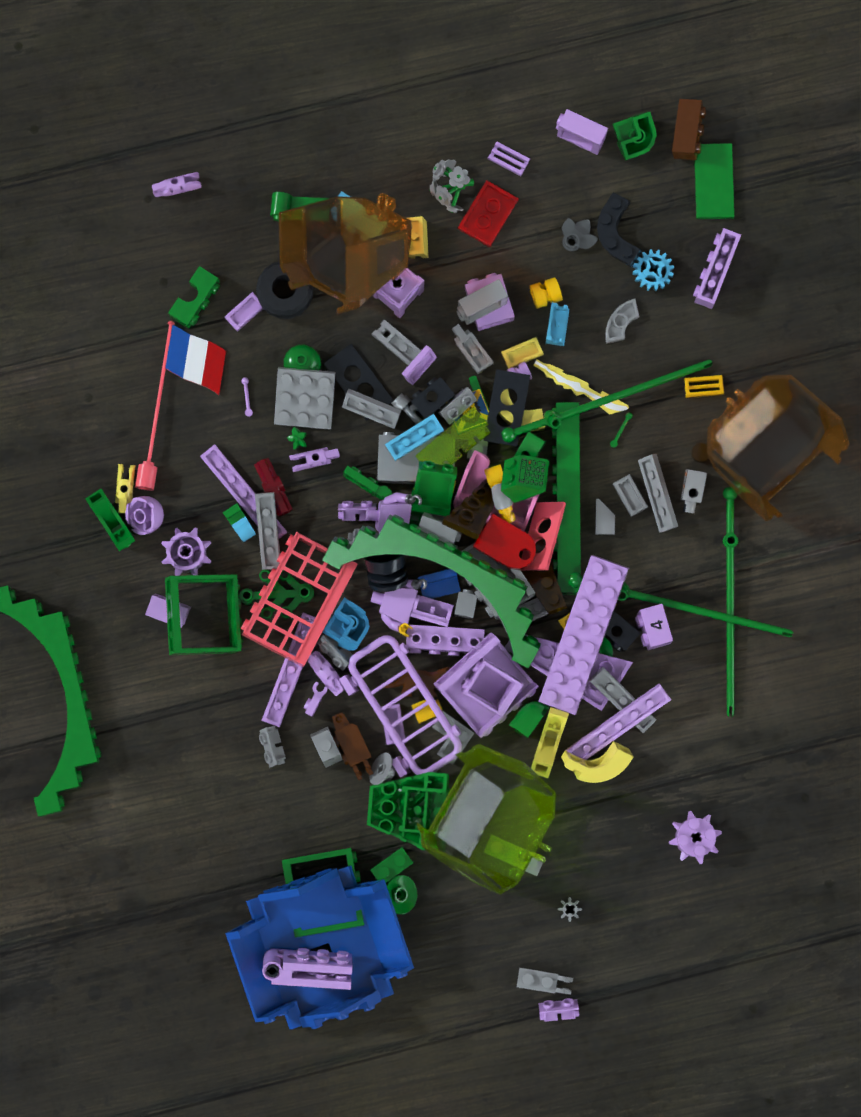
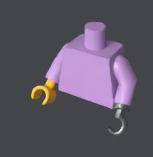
[366,492,422,534]
[371,579,427,637]

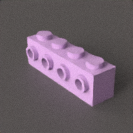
[693,228,741,309]
[406,625,484,656]

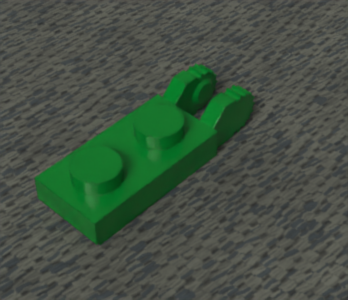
[343,466,392,500]

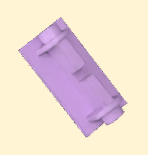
[338,501,377,521]
[538,998,579,1022]

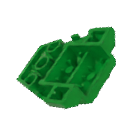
[367,772,450,852]

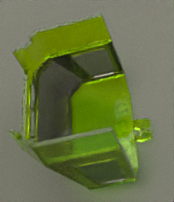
[417,744,556,895]

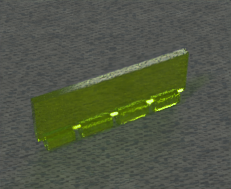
[415,407,491,465]

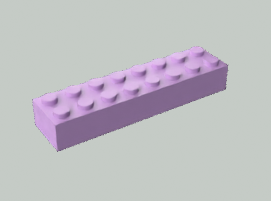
[538,555,629,715]

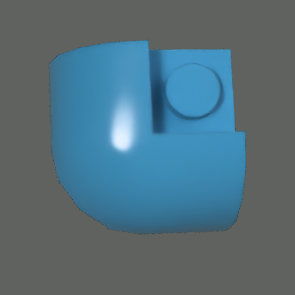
[322,597,370,651]

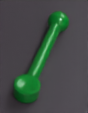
[610,412,633,448]

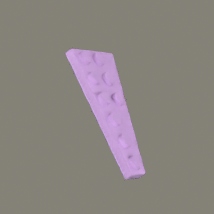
[505,634,633,711]

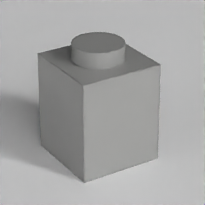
[454,589,477,620]

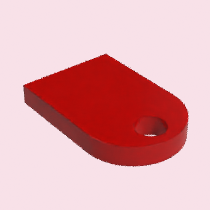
[473,514,536,570]

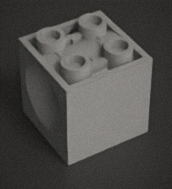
[419,512,462,549]

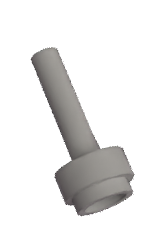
[391,393,423,424]

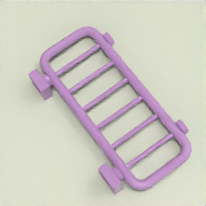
[339,635,462,778]

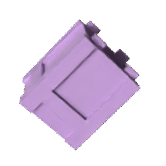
[370,256,424,318]

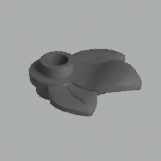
[562,218,598,251]

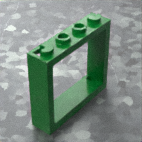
[165,574,243,655]
[282,848,364,938]

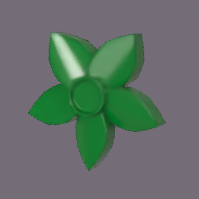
[287,427,306,450]

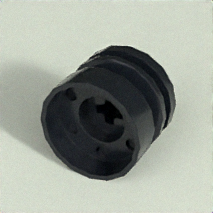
[364,554,408,592]

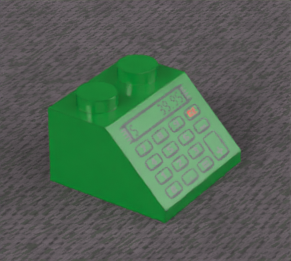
[501,455,549,503]

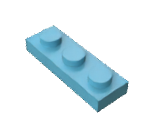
[385,414,444,461]

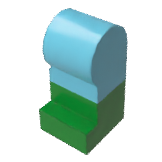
[222,503,256,542]

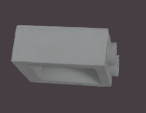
[456,279,508,325]

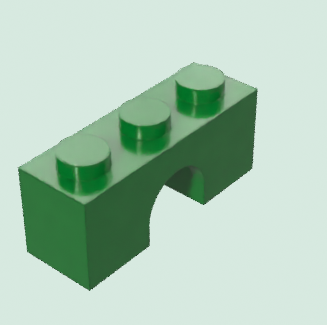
[168,266,220,329]

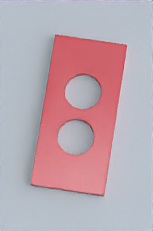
[520,502,566,570]

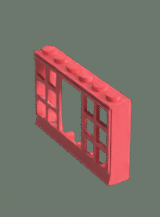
[241,532,358,667]

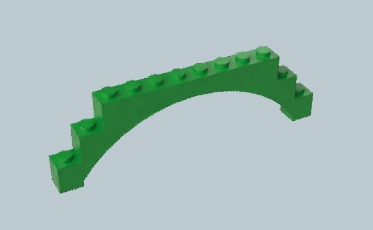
[322,515,541,668]
[0,586,101,817]

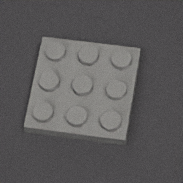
[274,367,336,429]

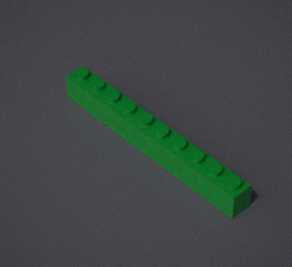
[552,402,581,595]

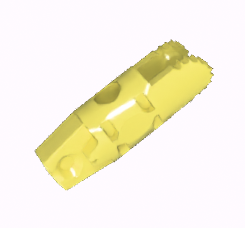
[115,464,136,514]

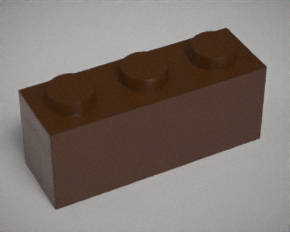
[672,99,706,160]

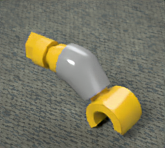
[484,464,516,524]

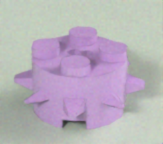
[161,528,211,576]
[669,811,722,864]

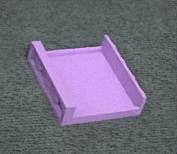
[434,633,539,738]

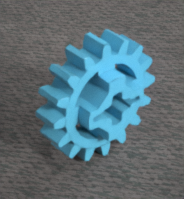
[633,249,674,291]

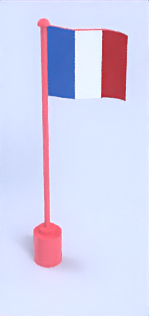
[135,321,226,491]

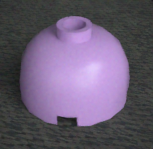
[125,496,164,535]

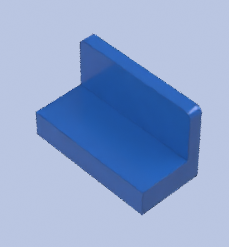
[418,569,461,599]

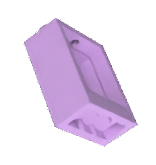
[556,109,608,155]
[461,658,523,717]

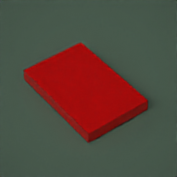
[458,180,519,247]

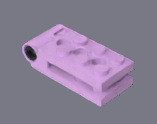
[262,948,352,990]

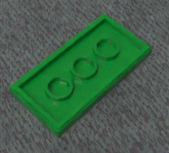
[694,143,734,219]

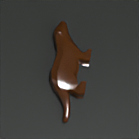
[384,667,451,698]

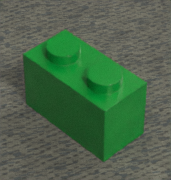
[371,847,413,883]

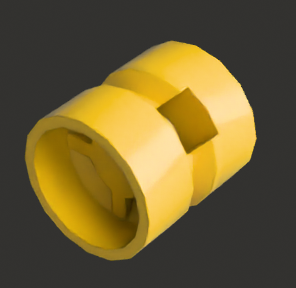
[530,277,563,309]

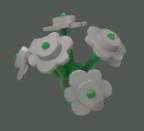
[430,159,474,213]

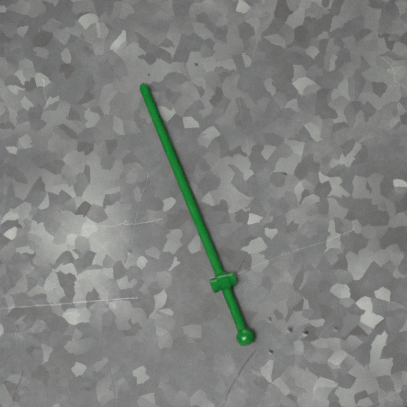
[501,360,713,442]
[722,487,738,717]
[569,572,793,637]

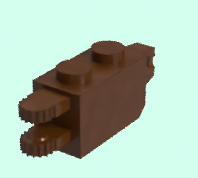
[332,712,373,780]

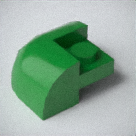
[612,111,657,160]
[509,702,550,739]

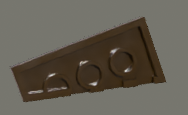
[442,479,494,540]
[519,539,567,615]

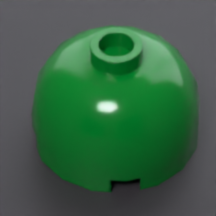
[283,344,321,371]

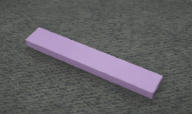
[200,444,287,539]
[262,613,316,727]
[565,683,671,760]

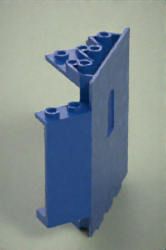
[225,865,414,1029]

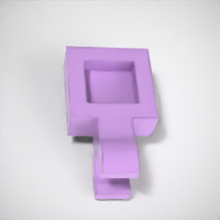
[304,682,328,717]

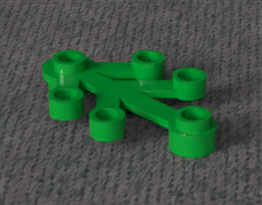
[239,570,314,620]

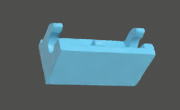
[545,302,570,346]

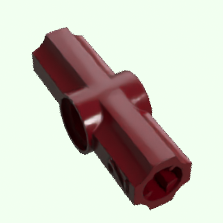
[254,458,293,517]

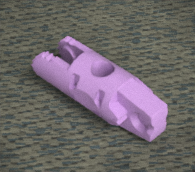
[152,172,201,197]
[289,447,340,472]
[307,651,345,696]

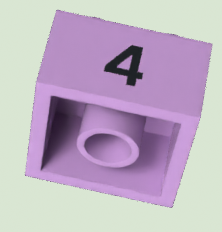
[635,604,673,650]

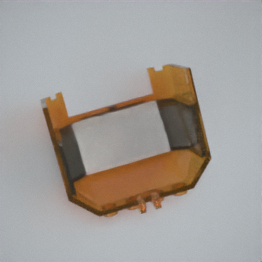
[279,193,412,314]
[707,375,850,522]

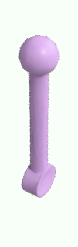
[241,377,253,417]

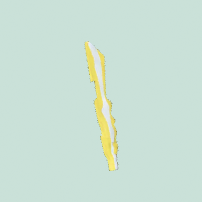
[533,359,629,415]

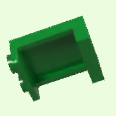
[411,461,457,516]

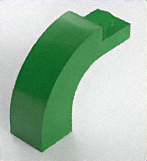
[85,489,135,551]

